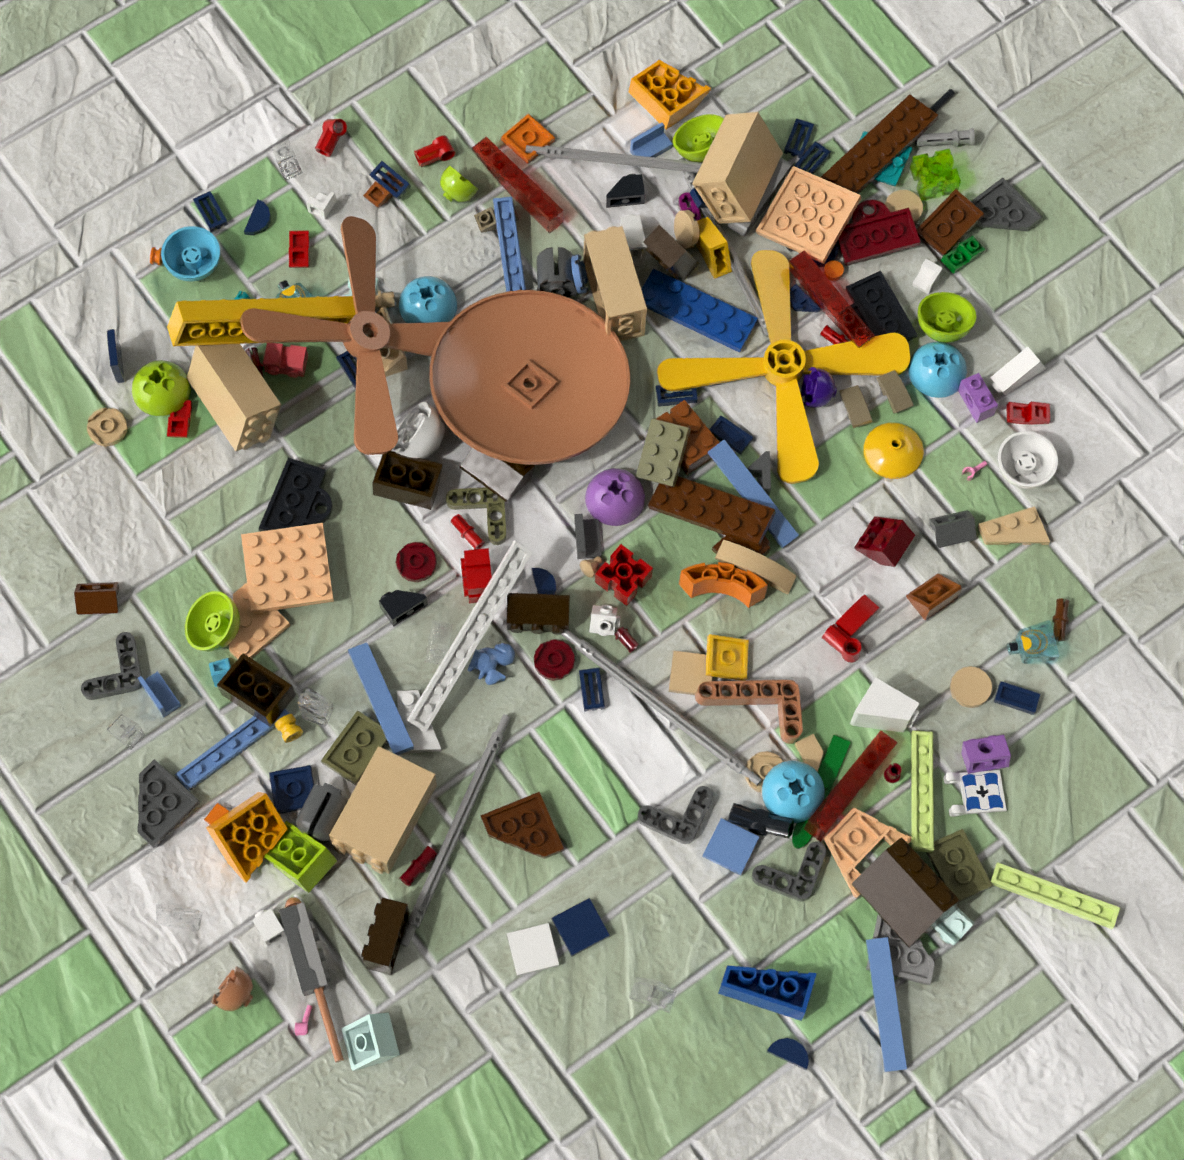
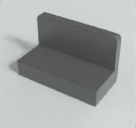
[929,510,976,548]
[574,514,602,559]

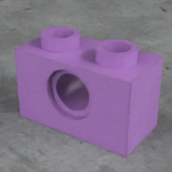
[958,373,998,423]
[961,735,1011,774]

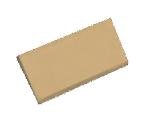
[376,307,408,377]

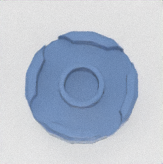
[571,254,588,294]

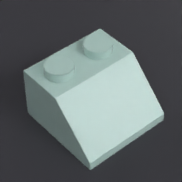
[341,1013,400,1071]

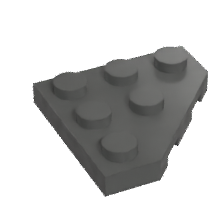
[971,178,1042,231]
[138,759,200,848]

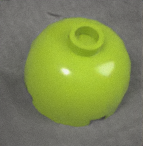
[440,165,478,202]

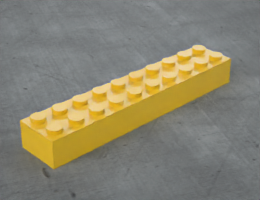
[167,296,356,346]

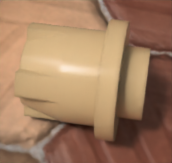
[375,291,395,310]

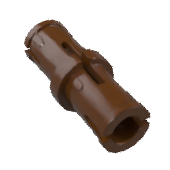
[1052,598,1070,641]

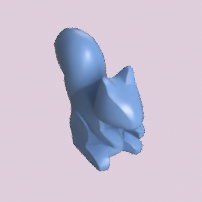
[467,643,515,685]

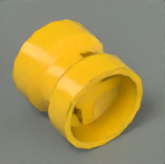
[275,714,303,743]

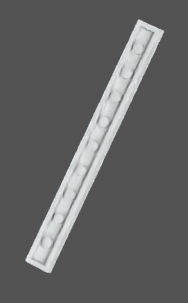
[407,541,533,732]

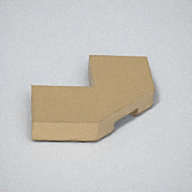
[794,734,823,788]

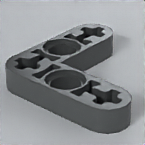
[81,632,142,700]
[637,786,713,844]
[752,841,826,902]

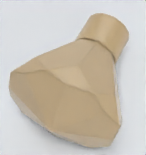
[579,556,602,578]

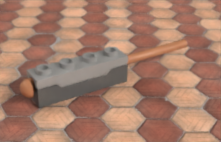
[279,897,344,1063]

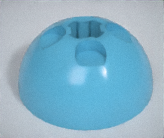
[161,226,220,282]
[399,276,457,323]
[908,342,967,398]
[762,760,825,823]

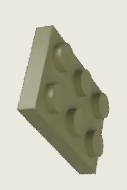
[635,418,691,487]
[321,710,388,785]
[926,829,993,902]

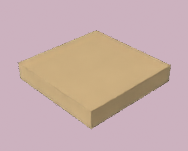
[668,651,712,697]

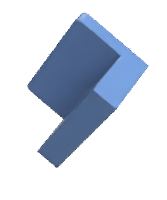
[630,123,673,158]
[138,671,181,718]

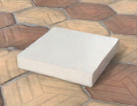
[507,923,559,977]

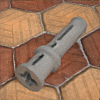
[915,128,975,147]

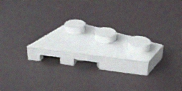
[397,690,441,753]

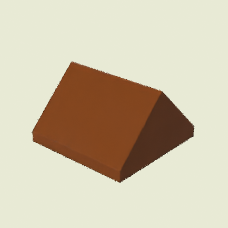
[906,574,962,621]

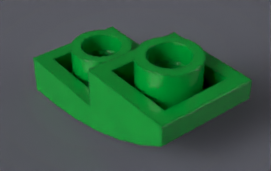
[941,236,985,274]

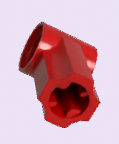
[315,119,347,157]
[414,135,456,167]
[822,624,861,663]

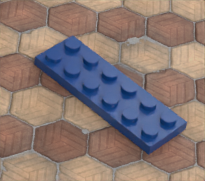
[641,269,758,353]

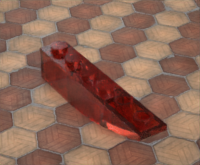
[472,137,564,234]
[789,250,875,348]
[804,730,898,842]

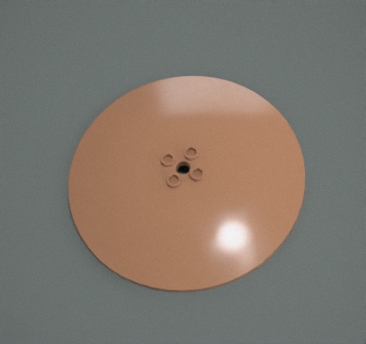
[430,290,630,465]

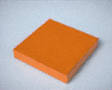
[501,114,555,164]

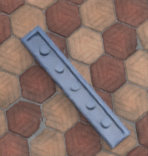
[493,197,526,292]
[708,440,799,548]
[348,643,414,755]
[175,709,289,791]
[866,937,907,1072]

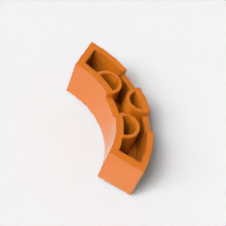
[679,562,768,608]

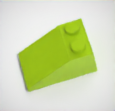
[264,820,337,893]

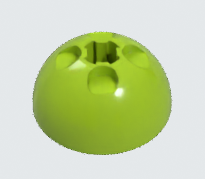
[673,114,724,163]
[917,292,976,343]
[132,360,191,416]
[185,591,240,652]

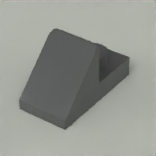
[747,451,771,496]

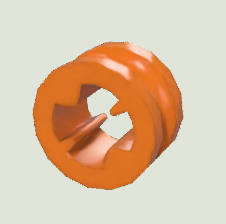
[150,247,163,266]

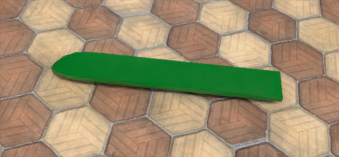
[792,735,851,849]

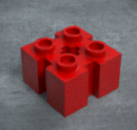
[595,544,653,606]
[460,548,492,604]

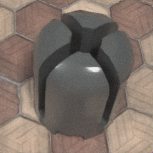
[536,247,577,298]
[296,781,348,842]

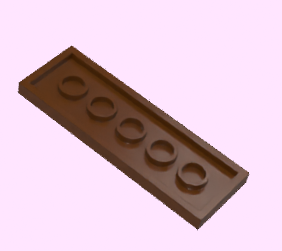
[648,476,776,547]

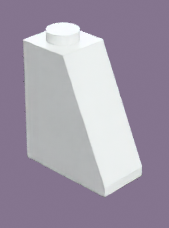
[620,214,647,266]
[990,347,1046,395]

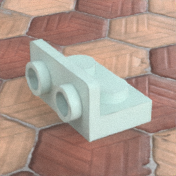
[934,908,975,946]

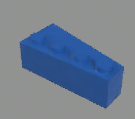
[718,965,817,1021]

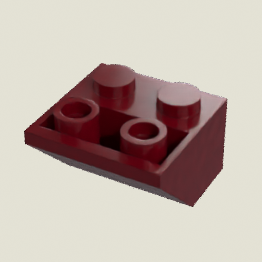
[854,516,916,567]

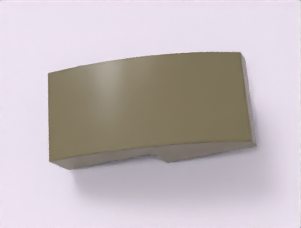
[474,207,519,233]
[876,370,914,413]
[839,385,872,428]

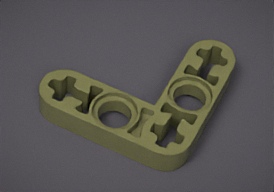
[446,488,506,545]

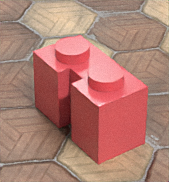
[263,343,308,378]

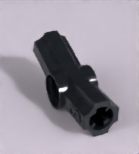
[728,803,794,839]

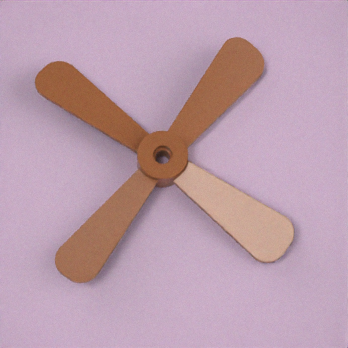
[240,216,449,455]

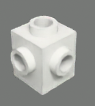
[589,605,621,636]

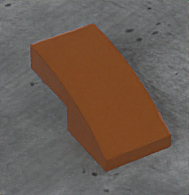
[363,172,403,208]

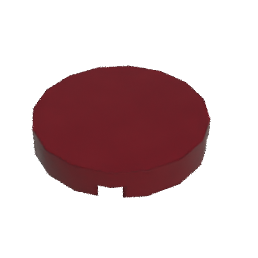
[396,542,437,582]
[534,639,575,681]

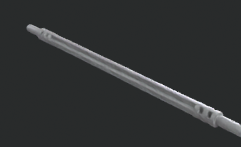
[526,145,702,173]
[679,158,769,337]
[561,629,762,785]
[400,714,511,947]

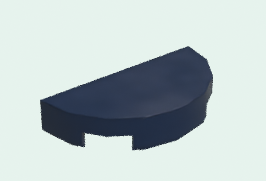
[244,199,271,235]
[531,568,556,595]
[766,1038,809,1070]

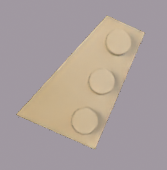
[977,506,1050,545]

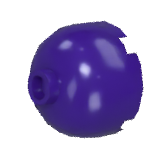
[801,367,837,408]

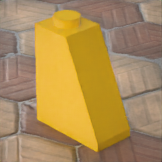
[696,217,732,279]

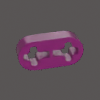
[678,192,701,221]

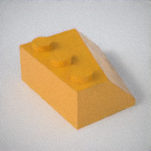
[628,60,711,130]
[206,792,288,883]

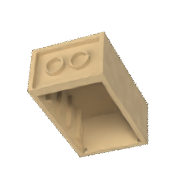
[692,112,783,224]
[583,226,647,341]
[187,344,281,451]
[329,746,437,874]

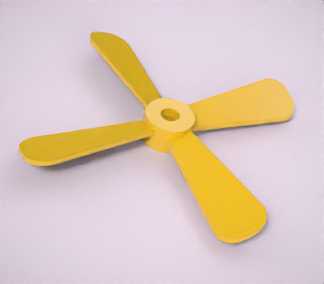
[657,250,910,484]

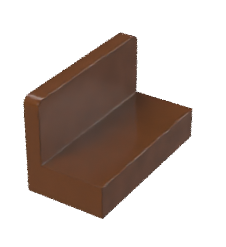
[74,582,119,615]

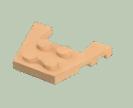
[824,808,911,898]

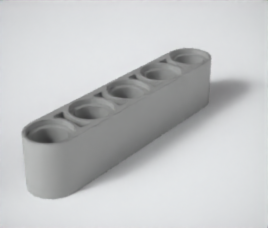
[728,158,793,237]

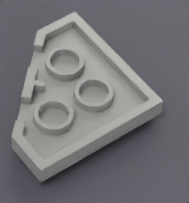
[866,915,935,985]

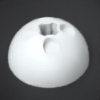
[998,431,1058,489]

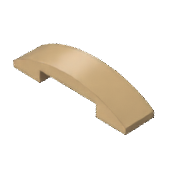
[715,540,796,595]

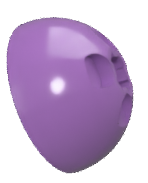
[585,468,645,526]

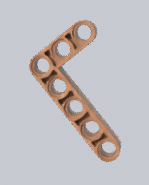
[695,680,803,744]

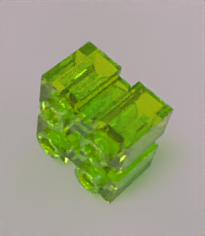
[910,148,961,201]

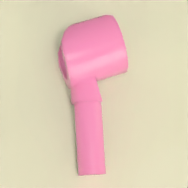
[962,461,987,481]
[295,1005,312,1035]

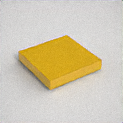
[706,634,749,681]

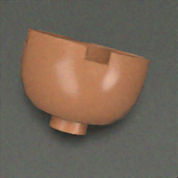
[211,966,253,1011]

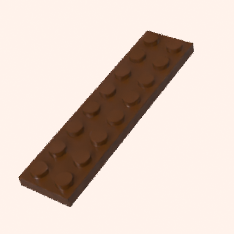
[820,94,938,194]

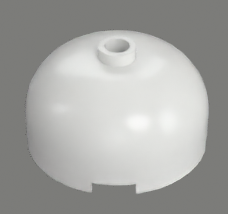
[391,402,445,459]

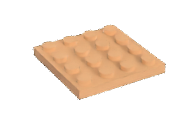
[756,166,861,264]
[241,523,334,614]

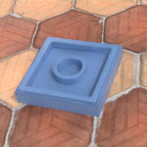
[702,818,759,876]

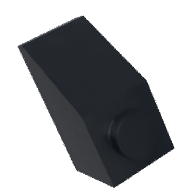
[606,174,645,208]
[379,590,428,627]

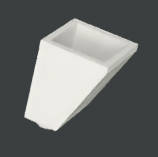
[850,678,920,733]

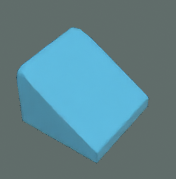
[209,658,231,687]

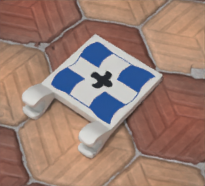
[943,770,1007,817]

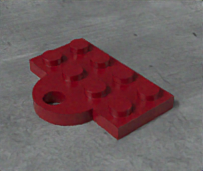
[837,200,921,266]

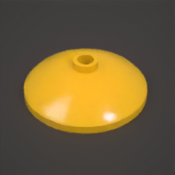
[863,423,924,479]

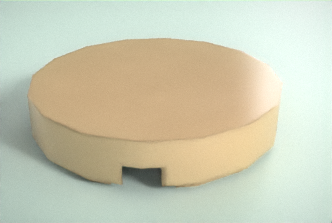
[885,190,923,224]
[674,210,699,249]
[87,408,128,447]
[950,666,992,708]
[745,751,784,793]

